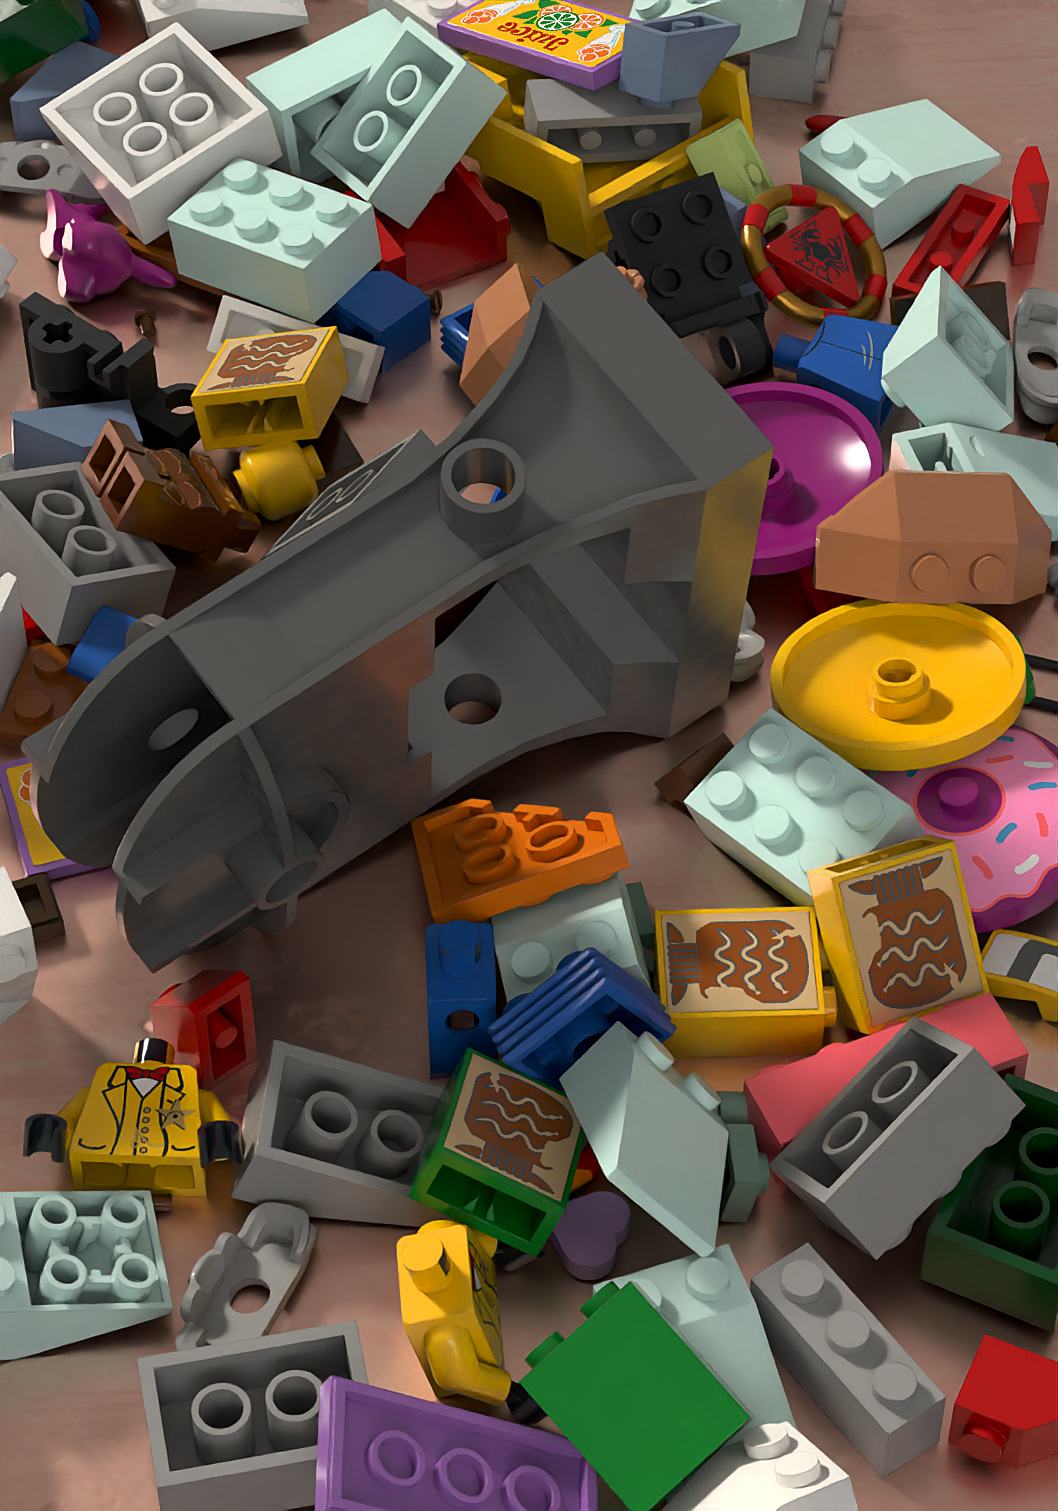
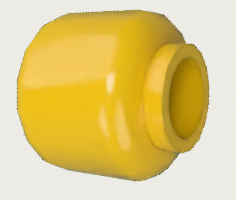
[232,440,326,522]

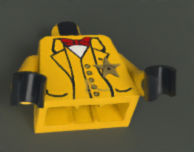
[23,1038,243,1197]
[396,1219,548,1426]

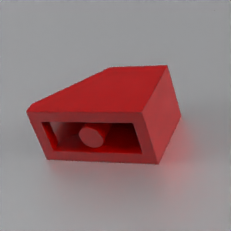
[150,970,258,1091]
[948,1334,1058,1468]

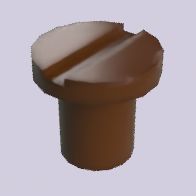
[425,290,443,313]
[134,309,157,337]
[144,1189,172,1211]

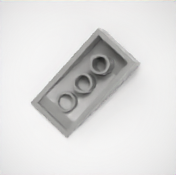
[230,1039,455,1227]

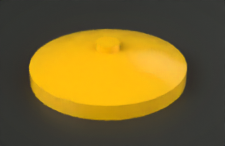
[770,599,1026,771]

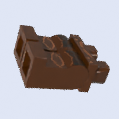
[80,419,262,562]

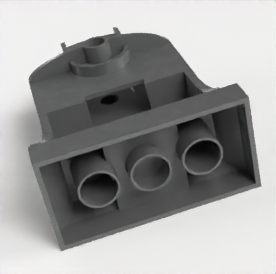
[21,251,774,974]

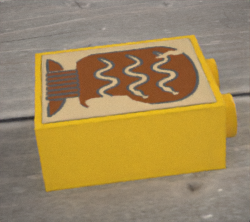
[190,326,349,451]
[806,834,989,1035]
[653,906,837,1058]

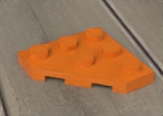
[410,799,630,924]

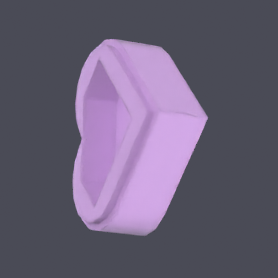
[549,1191,631,1280]

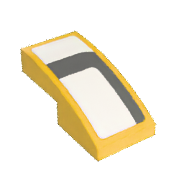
[981,929,1058,1022]

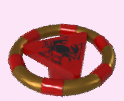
[740,184,888,330]

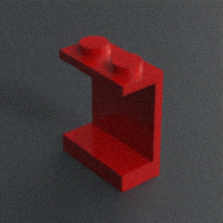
[342,160,511,291]

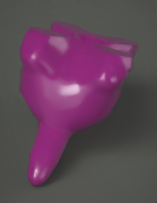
[40,189,178,303]

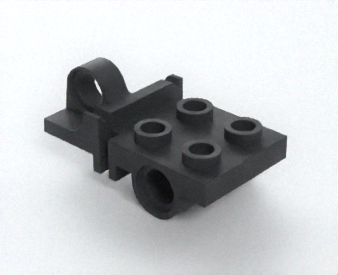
[603,171,774,385]
[19,292,201,460]

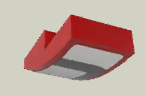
[1007,146,1050,266]

